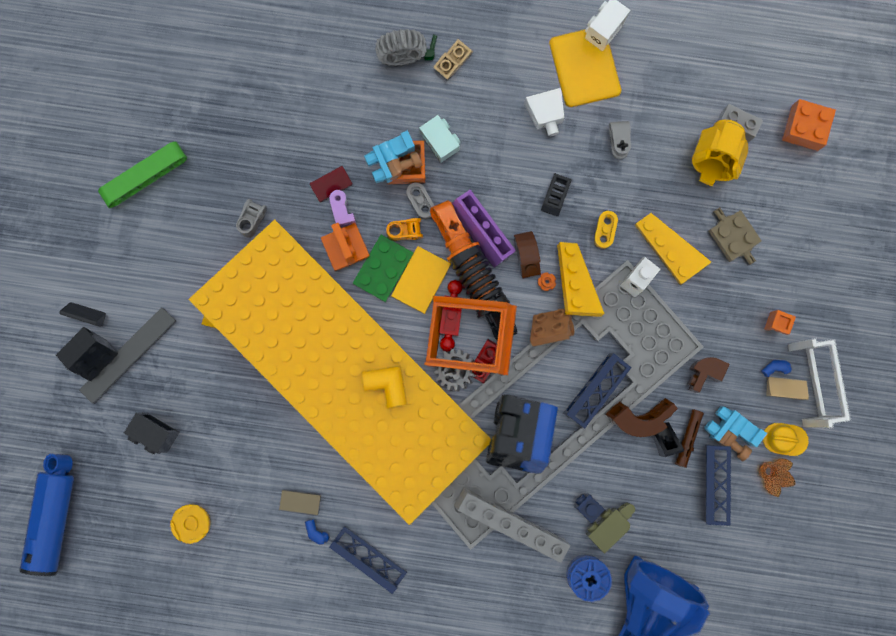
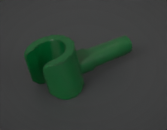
[424,35,437,60]

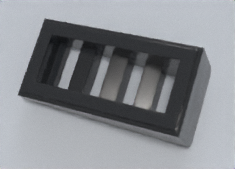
[541,173,572,217]

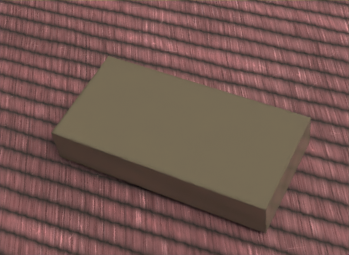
[279,490,321,515]

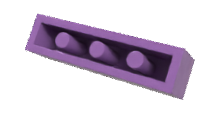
[452,190,516,268]

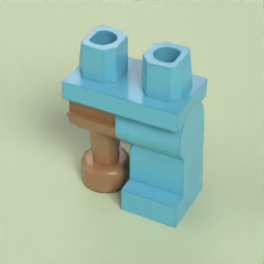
[364,130,423,183]
[704,406,767,461]

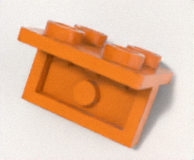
[321,223,370,271]

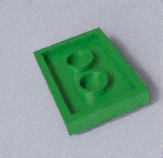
[352,235,414,303]

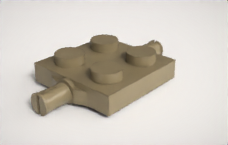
[709,208,762,265]

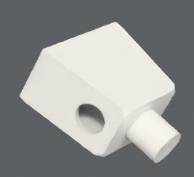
[525,88,564,136]
[620,257,660,298]

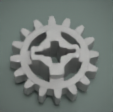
[434,349,476,391]

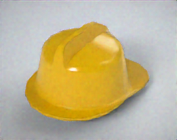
[763,423,809,456]

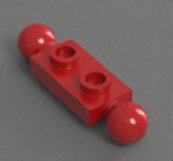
[439,280,463,352]

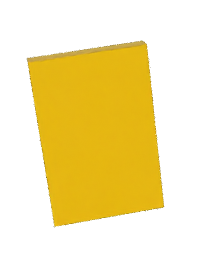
[391,246,451,314]

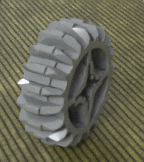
[375,29,427,66]

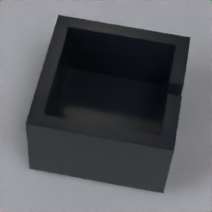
[56,327,118,381]
[124,412,180,455]

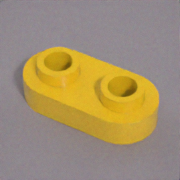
[594,211,618,249]

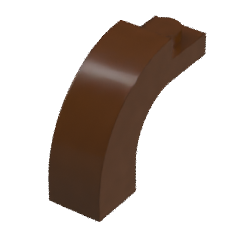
[606,398,678,437]

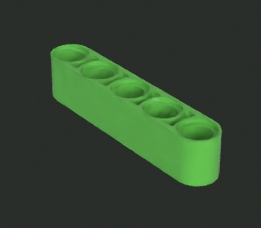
[98,141,187,208]

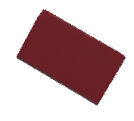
[310,166,353,202]

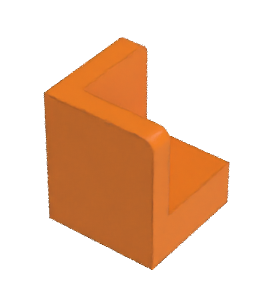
[764,310,796,335]

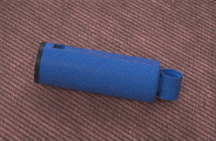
[19,454,74,576]

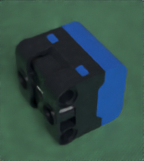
[486,394,558,474]

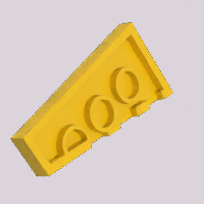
[635,213,711,285]
[557,242,604,317]

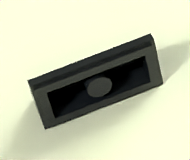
[59,302,106,327]

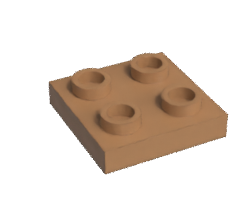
[530,308,574,346]

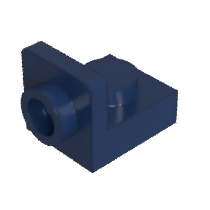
[574,493,605,523]

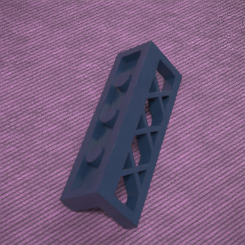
[563,353,632,429]
[706,445,731,526]
[329,526,407,594]

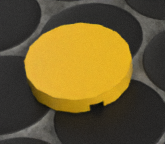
[170,504,211,544]

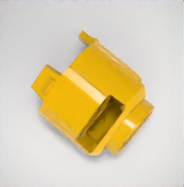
[692,119,748,187]

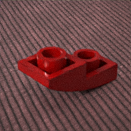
[472,339,497,383]

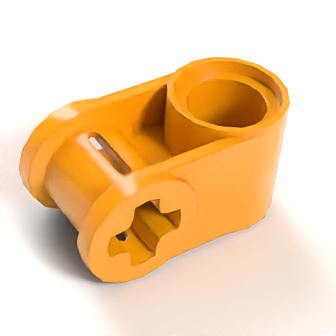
[386,218,423,241]

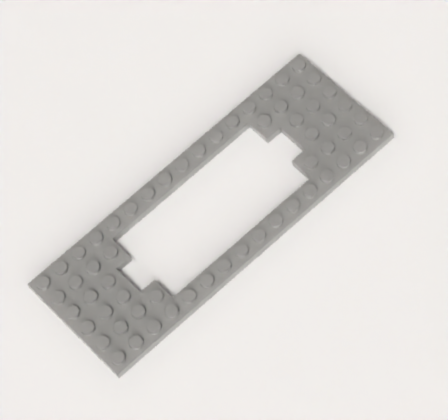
[431,260,704,550]

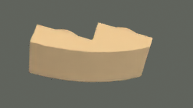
[433,39,473,79]

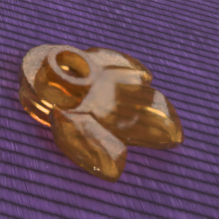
[759,459,796,497]

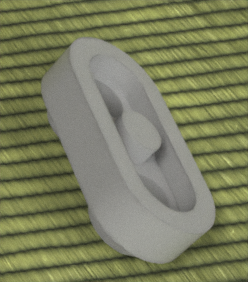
[406,183,434,219]

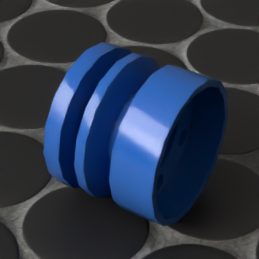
[566,554,612,602]

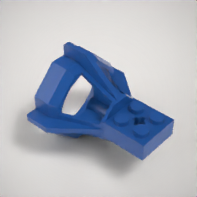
[619,556,710,636]

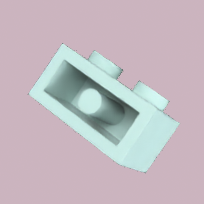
[419,115,461,163]

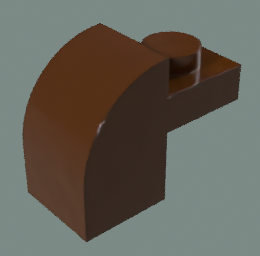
[514,231,541,278]
[688,357,730,393]

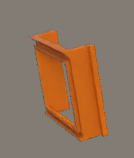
[424,296,517,375]

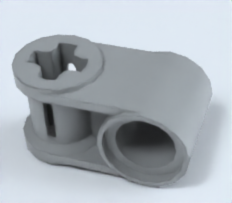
[609,121,631,159]
[236,199,267,237]

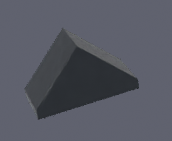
[653,422,684,457]

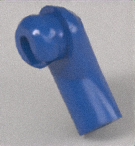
[305,519,329,545]

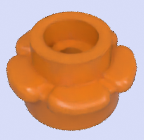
[538,272,556,291]

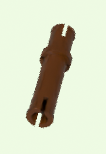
[675,409,704,468]

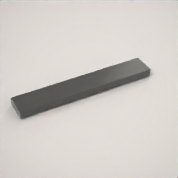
[79,307,176,404]

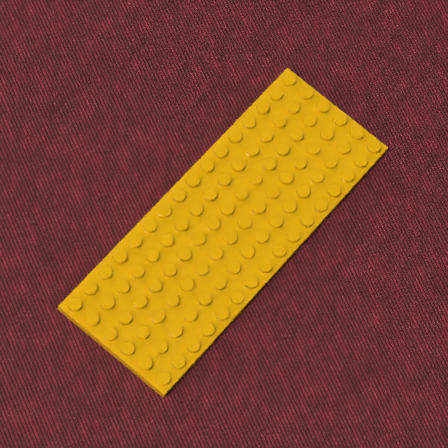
[188,219,491,525]

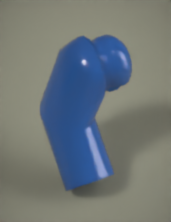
[761,360,792,378]

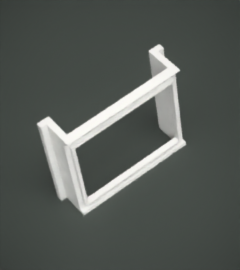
[788,339,850,428]

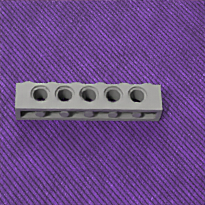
[455,488,570,563]

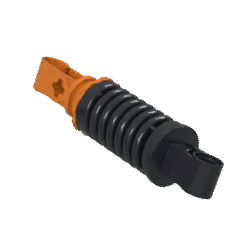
[430,200,517,341]

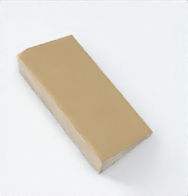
[766,377,809,400]

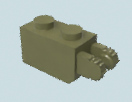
[586,502,636,554]

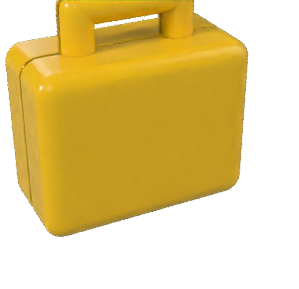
[549,29,622,107]

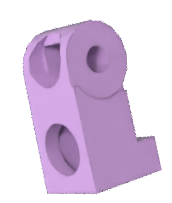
[329,190,356,228]

